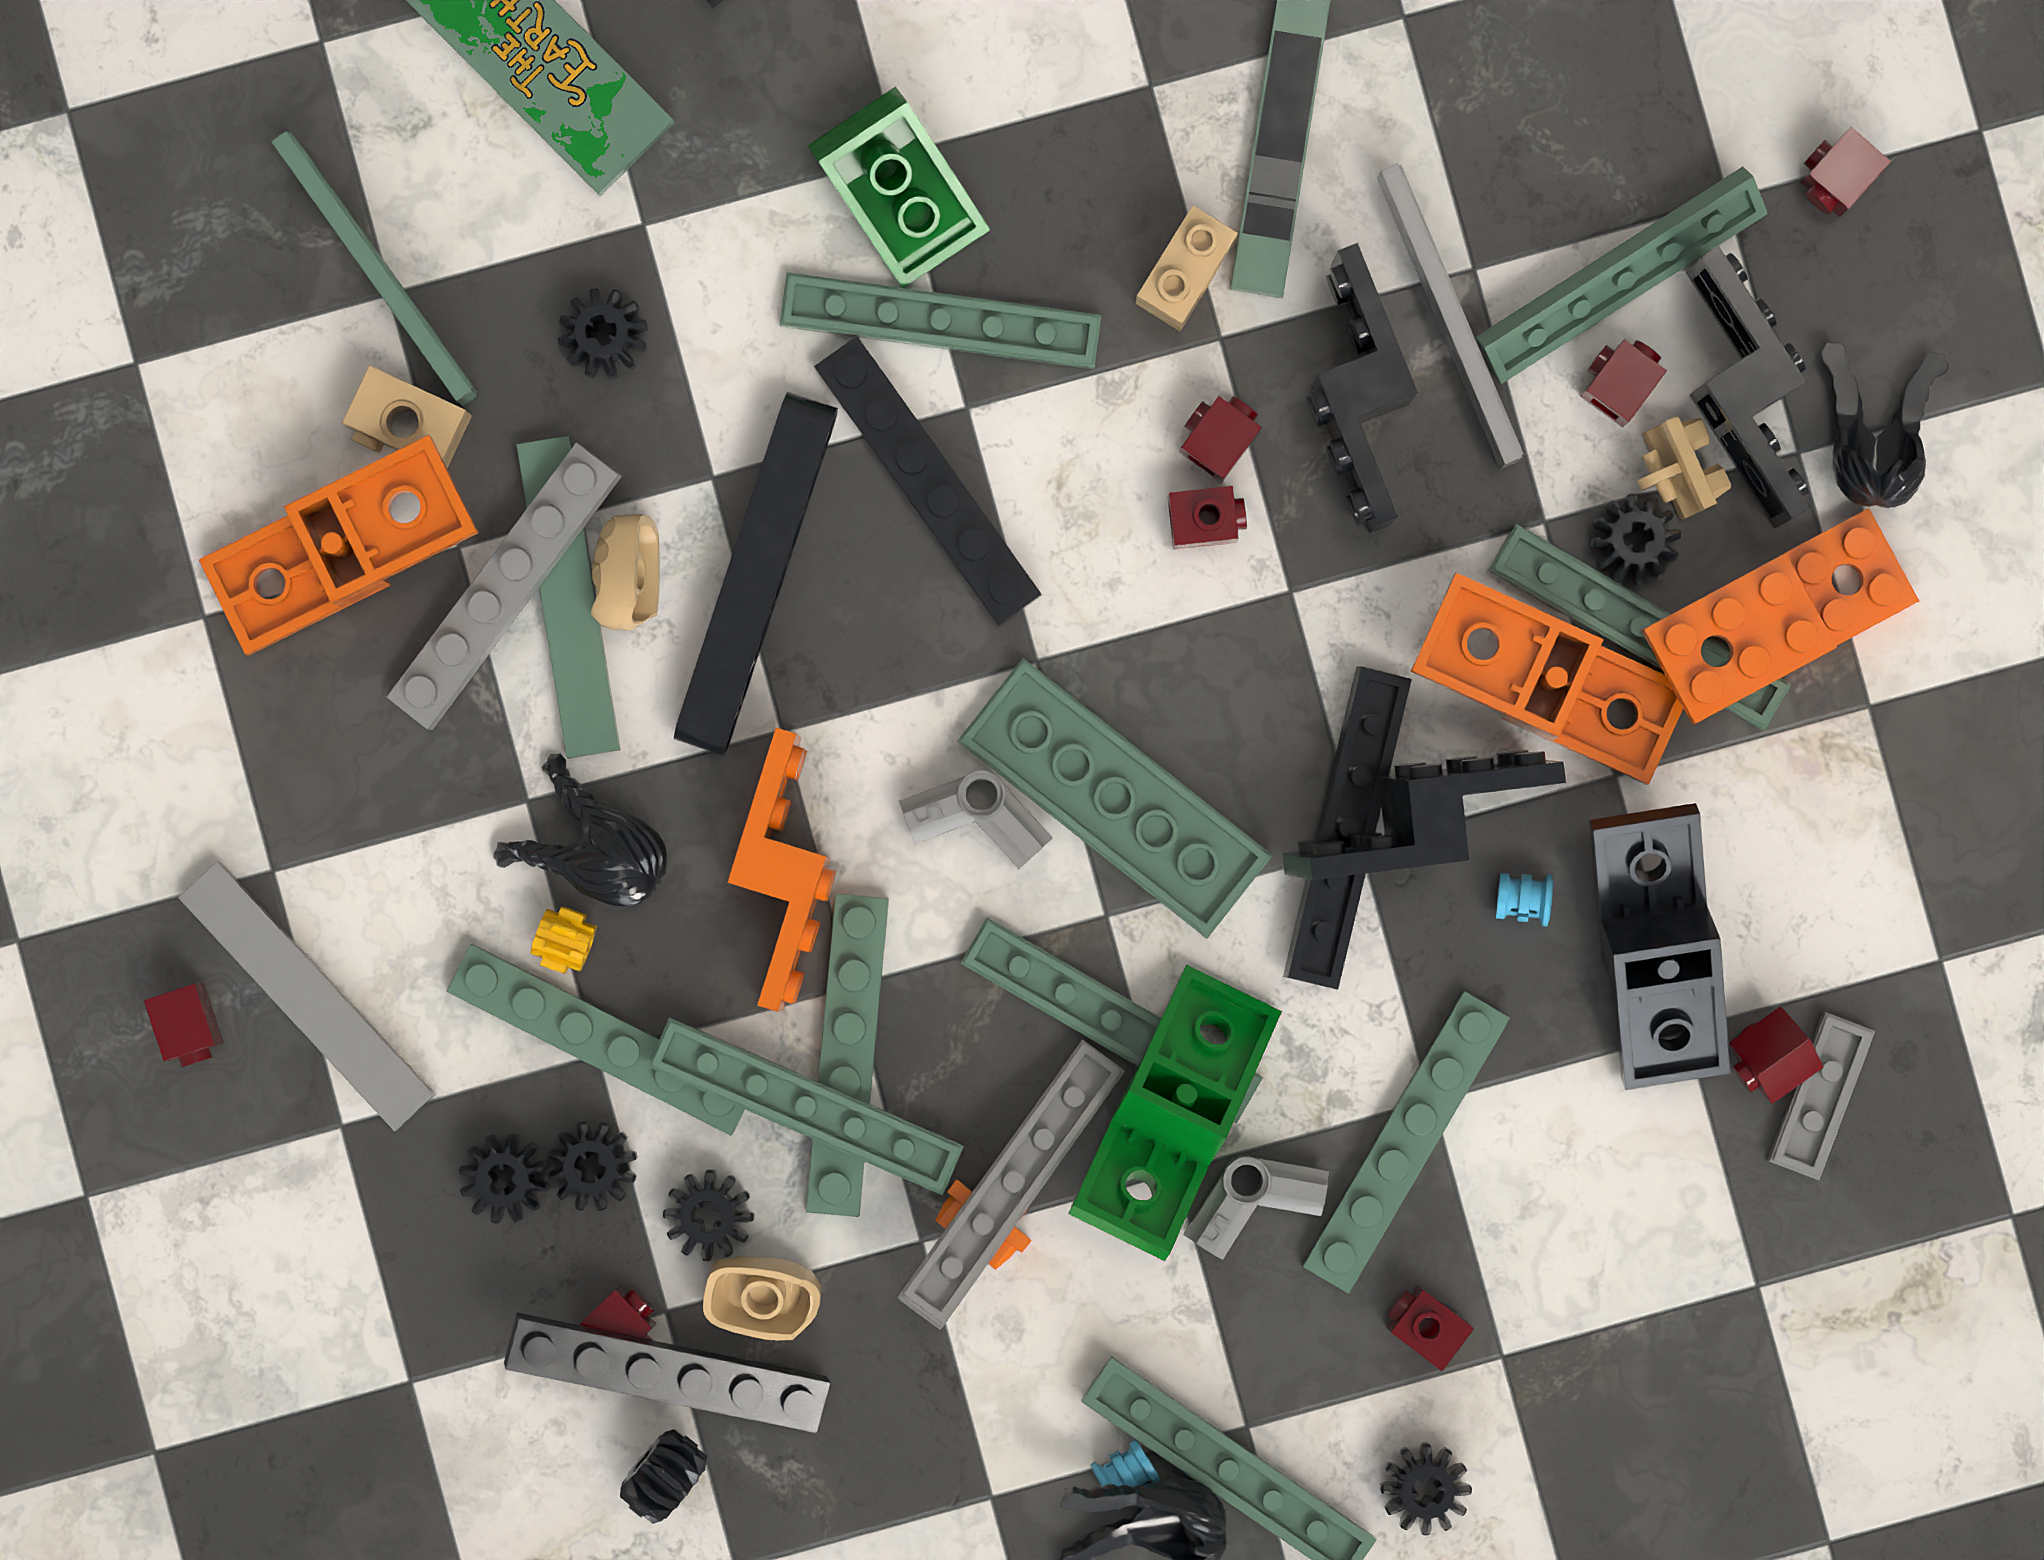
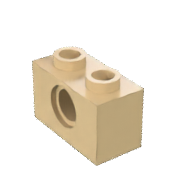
[1135,205,1238,331]
[342,365,472,468]

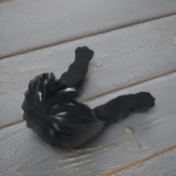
[1821,342,1949,508]
[493,753,667,906]
[1060,1477,1227,1560]

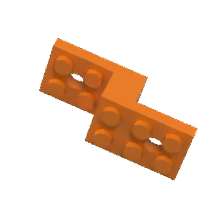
[198,435,479,656]
[1641,508,1919,725]
[1410,572,1683,785]
[727,728,837,1012]

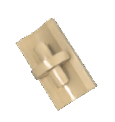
[1637,416,1731,521]

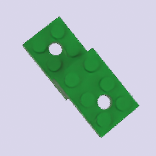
[1068,965,1282,1261]

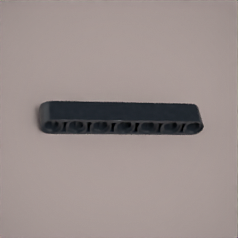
[673,392,838,756]

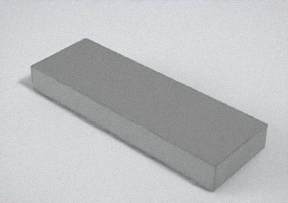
[1766,1012,1875,1180]

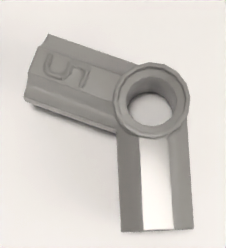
[899,770,1053,869]
[1183,1154,1329,1260]

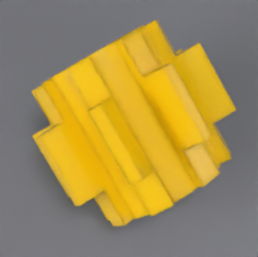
[530,906,597,974]

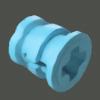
[1496,873,1553,927]
[1090,1439,1161,1510]

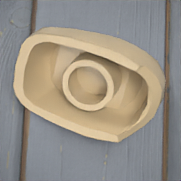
[591,514,660,631]
[703,1256,821,1341]

